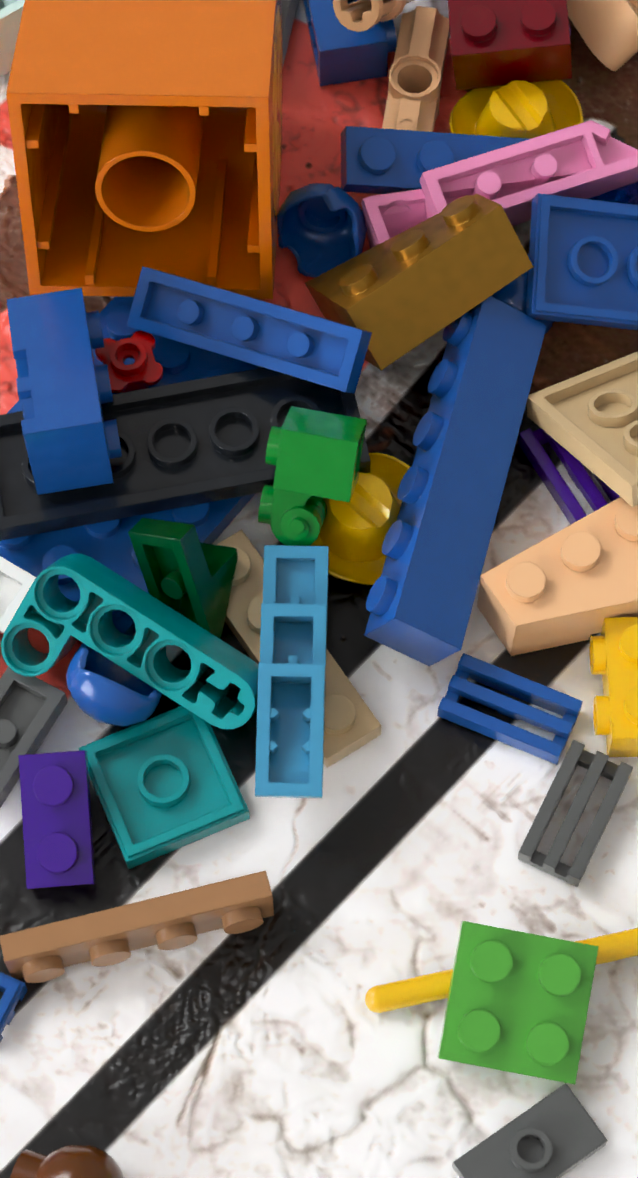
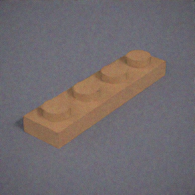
[0,870,274,983]

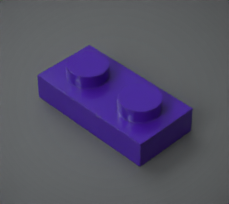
[18,750,96,889]

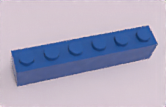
[364,296,547,666]

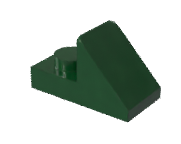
[128,517,238,639]

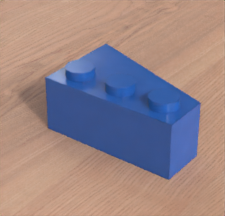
[6,288,122,495]

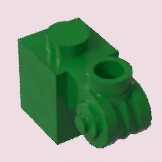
[258,406,367,546]

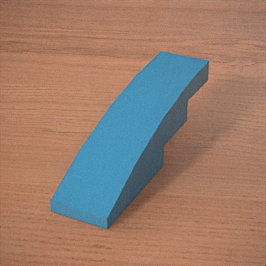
[255,545,329,798]

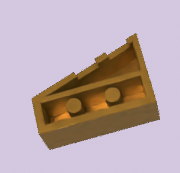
[305,194,533,371]

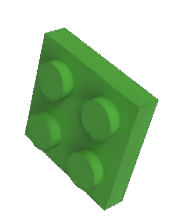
[437,921,599,1084]

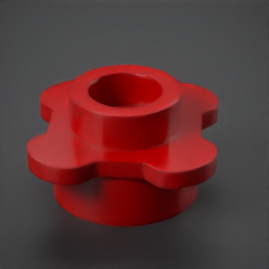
[95,331,163,393]

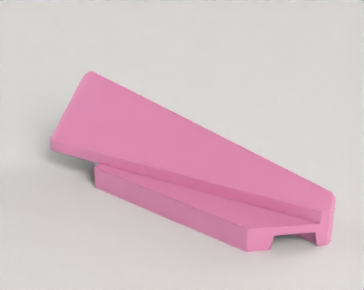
[361,120,638,249]

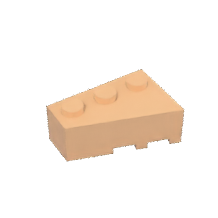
[477,497,638,656]

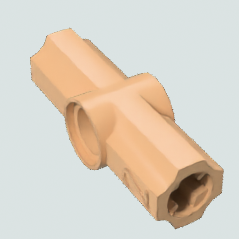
[382,6,450,132]

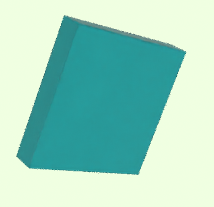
[78,706,250,870]

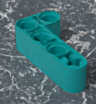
[1,553,258,729]

